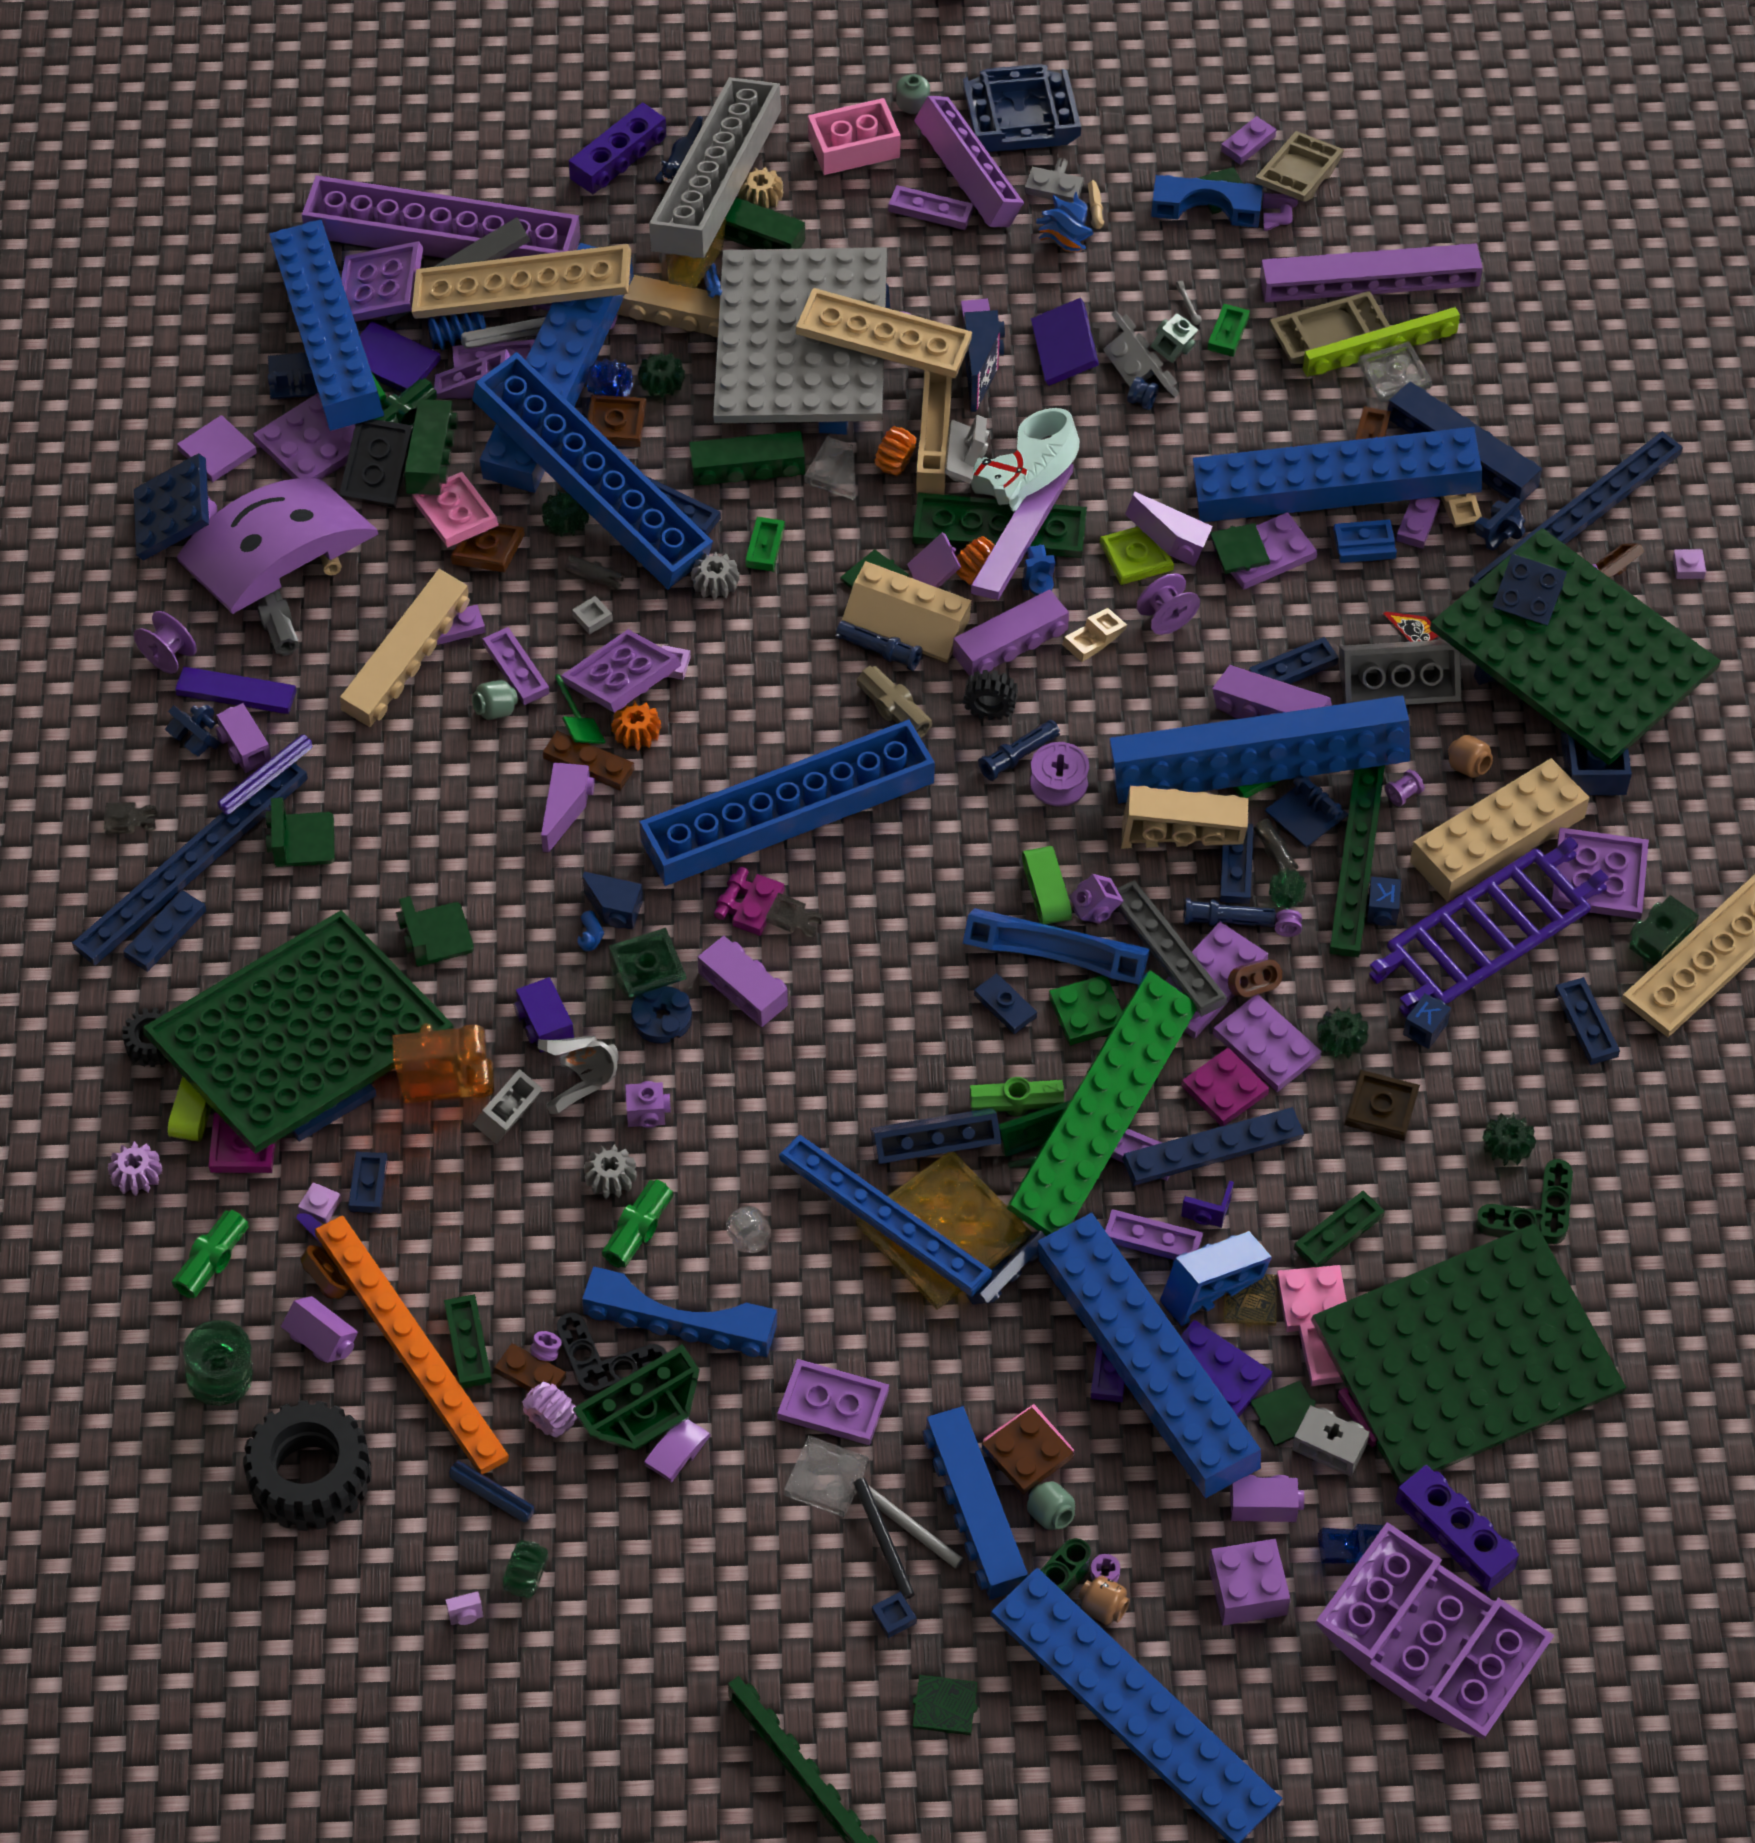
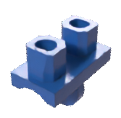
[1022,545,1055,596]

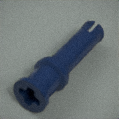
[836,620,923,671]
[978,720,1060,781]
[1183,898,1276,928]

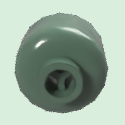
[896,74,930,114]
[472,680,518,720]
[1027,1481,1075,1530]

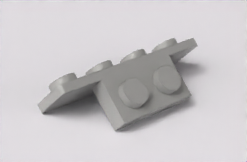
[1103,310,1179,397]
[945,415,989,484]

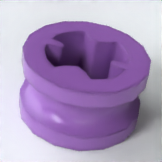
[1275,909,1302,937]
[530,1331,562,1361]
[1090,1554,1121,1583]

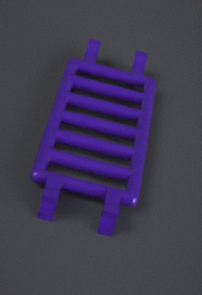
[1369,836,1609,1018]

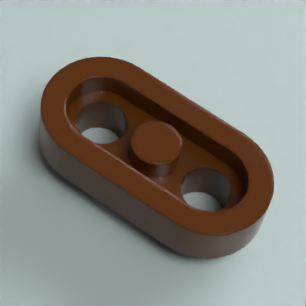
[1228,959,1282,997]
[300,1245,351,1299]

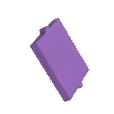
[907,533,961,588]

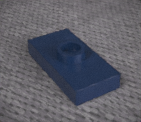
[974,973,1037,1034]

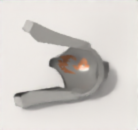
[538,1036,619,1114]

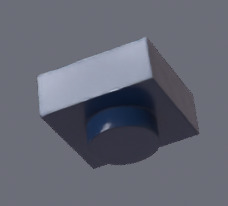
[872,1591,917,1638]

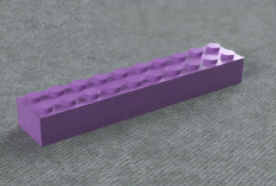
[302,175,581,259]

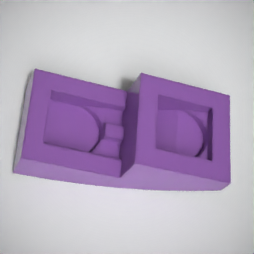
[644,1419,711,1483]

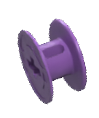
[1136,573,1200,635]
[133,611,197,674]
[1030,742,1090,807]

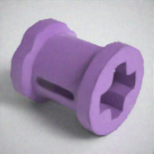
[1385,769,1425,807]

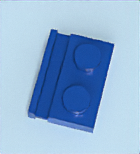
[1333,520,1397,563]

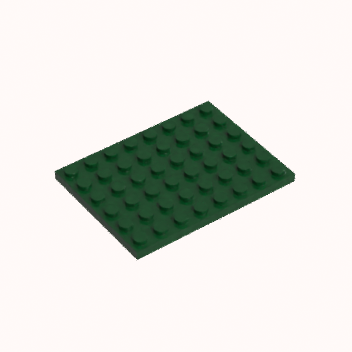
[1430,528,1721,766]
[143,910,454,1154]
[1311,1223,1626,1487]

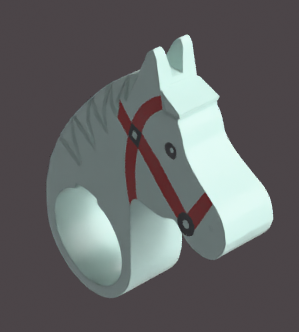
[971,408,1080,512]

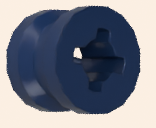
[1127,377,1159,410]

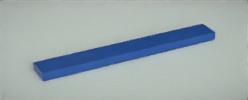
[779,1134,992,1297]

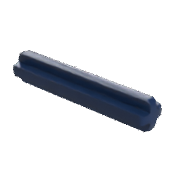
[449,1461,535,1522]

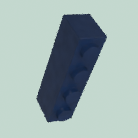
[870,1108,1001,1164]

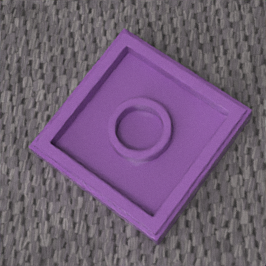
[177,415,257,482]

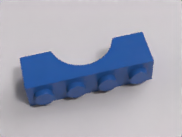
[1151,175,1263,228]

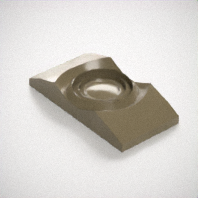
[1254,131,1344,202]
[1269,291,1390,364]

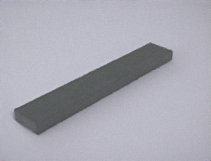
[385,217,531,324]
[1117,880,1228,1017]

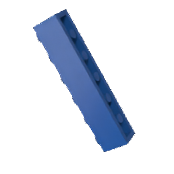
[922,1406,1028,1600]

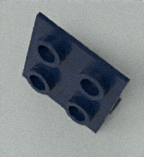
[268,353,318,399]
[1492,553,1567,626]
[1265,776,1348,848]

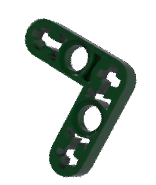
[1476,1159,1573,1244]

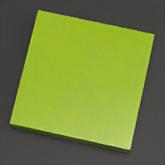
[1100,526,1174,585]

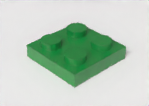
[1049,975,1122,1046]

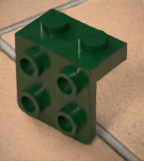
[266,798,335,868]
[396,896,474,967]

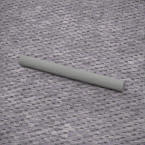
[856,1485,964,1569]

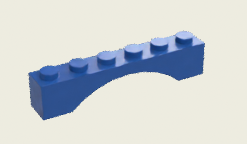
[963,908,1150,985]
[582,1266,777,1358]

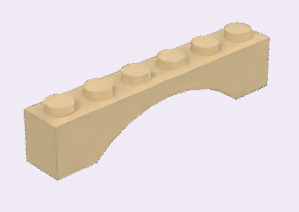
[916,370,953,495]

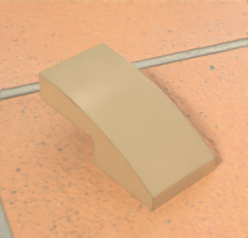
[1440,493,1482,528]
[1062,608,1127,662]

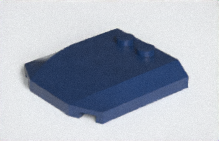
[963,64,1081,152]

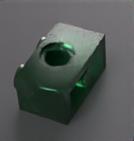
[1629,895,1699,966]

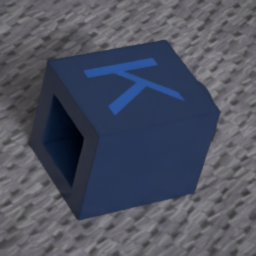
[1366,877,1401,926]
[1403,993,1451,1049]

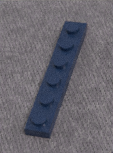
[1122,1107,1304,1186]

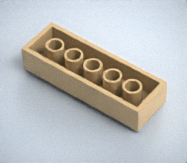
[1410,758,1590,902]

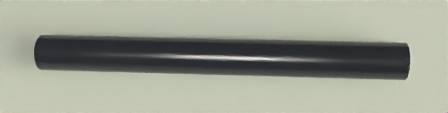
[853,1478,915,1599]

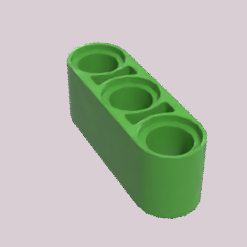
[1022,846,1072,925]

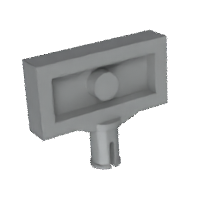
[1025,158,1084,202]

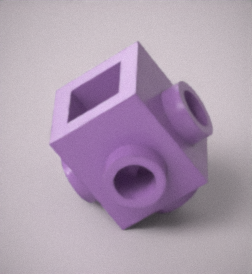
[1069,874,1124,924]
[625,1081,671,1128]

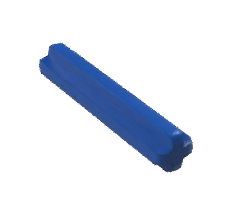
[701,262,722,298]

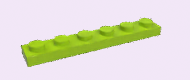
[1303,307,1460,377]

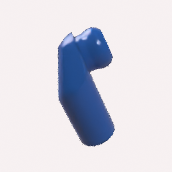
[577,911,604,951]

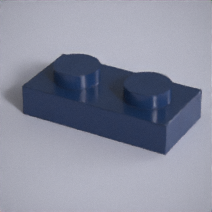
[348,1151,388,1213]

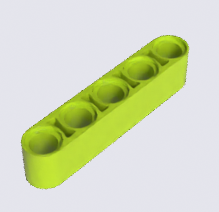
[168,1076,212,1142]

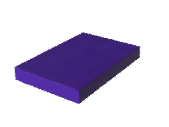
[1031,297,1099,386]
[359,321,441,393]

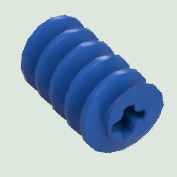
[428,312,486,351]

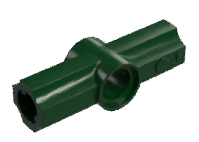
[375,378,437,425]

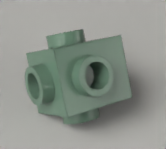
[1150,314,1198,363]

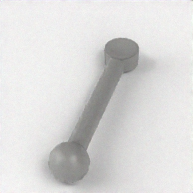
[1176,280,1202,325]

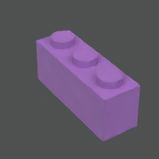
[698,935,788,1027]

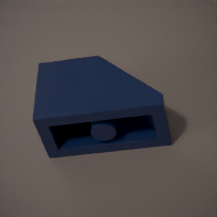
[583,871,643,930]

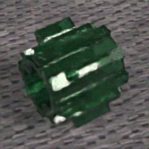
[1268,869,1307,909]

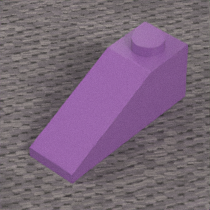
[434,349,511,399]
[1125,492,1213,567]
[541,763,595,852]

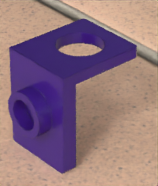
[1181,1181,1234,1228]

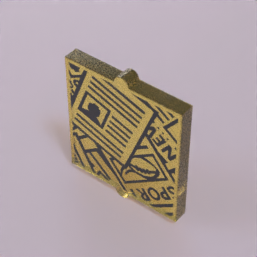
[1223,1274,1277,1327]

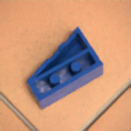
[1160,1231,1272,1326]

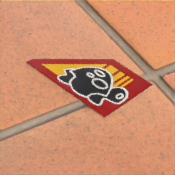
[1383,611,1438,642]

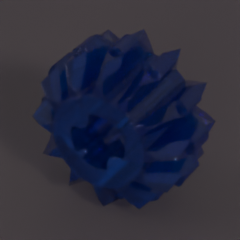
[586,358,633,397]

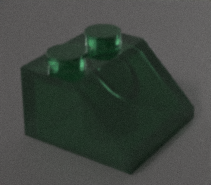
[609,928,687,998]

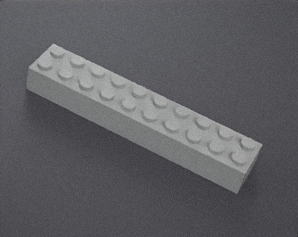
[649,77,781,258]

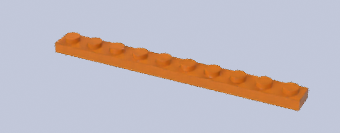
[315,1215,509,1475]

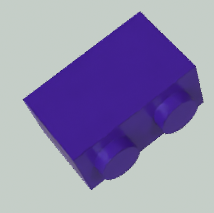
[513,977,574,1053]

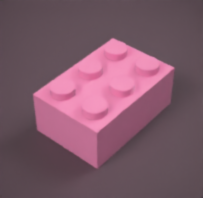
[808,98,901,175]

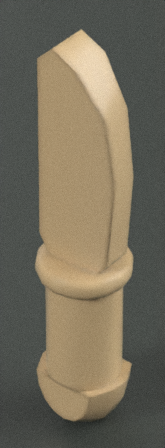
[1088,180,1104,229]

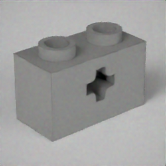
[473,1069,543,1144]
[1292,1405,1370,1477]

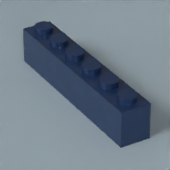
[1387,381,1542,503]

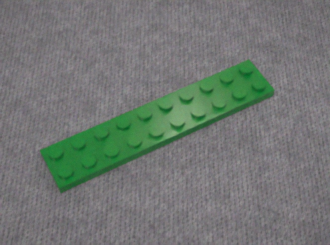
[1006,970,1197,1236]

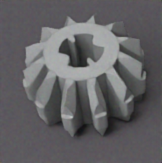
[691,551,740,601]
[584,1144,637,1199]

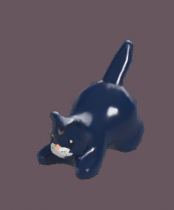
[655,116,703,184]

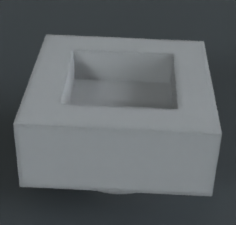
[572,596,613,635]

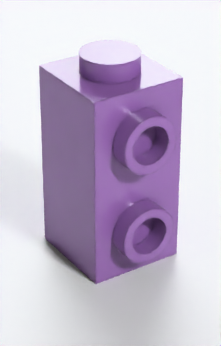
[215,703,271,773]
[281,1296,358,1363]
[1230,1475,1304,1522]

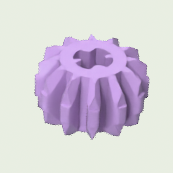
[108,1141,162,1196]
[522,1382,577,1438]

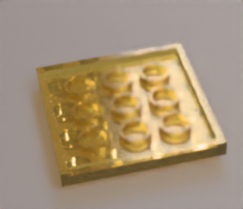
[856,1151,1033,1310]

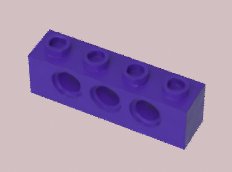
[568,102,667,195]
[1395,1464,1519,1592]

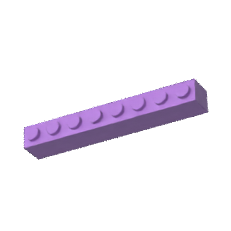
[1260,243,1483,302]

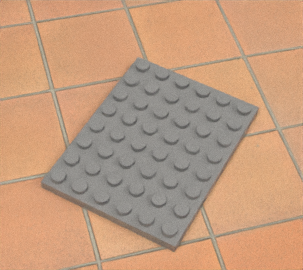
[713,247,887,423]

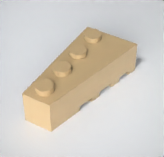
[1121,786,1248,849]

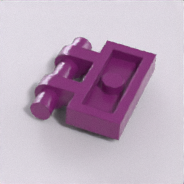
[714,867,785,936]

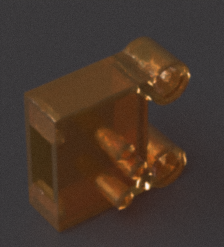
[393,1023,494,1103]

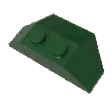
[573,1344,700,1451]

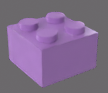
[1209,1539,1290,1626]

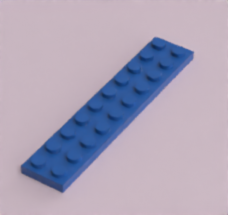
[990,1568,1283,1843]

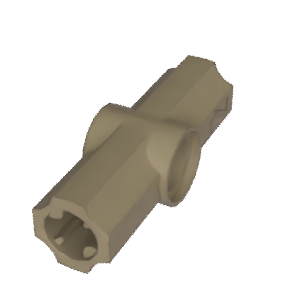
[857,666,932,738]

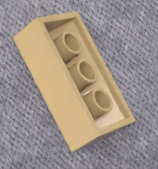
[842,561,972,663]

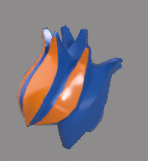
[1036,192,1093,253]

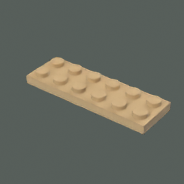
[796,288,972,378]

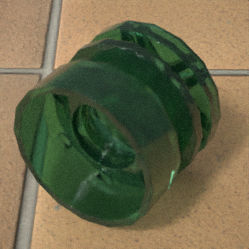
[183,1320,253,1406]

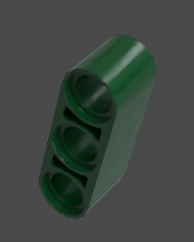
[1041,1538,1091,1596]

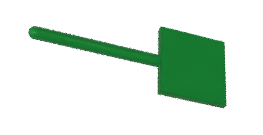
[555,674,606,744]

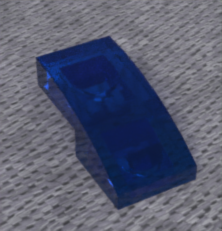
[1318,1524,1384,1564]

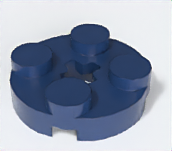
[631,984,692,1043]

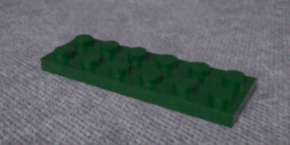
[912,493,1087,558]

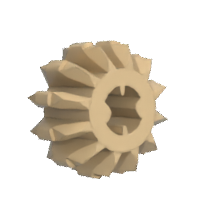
[738,167,783,209]

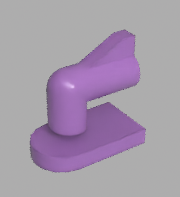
[1262,192,1298,231]

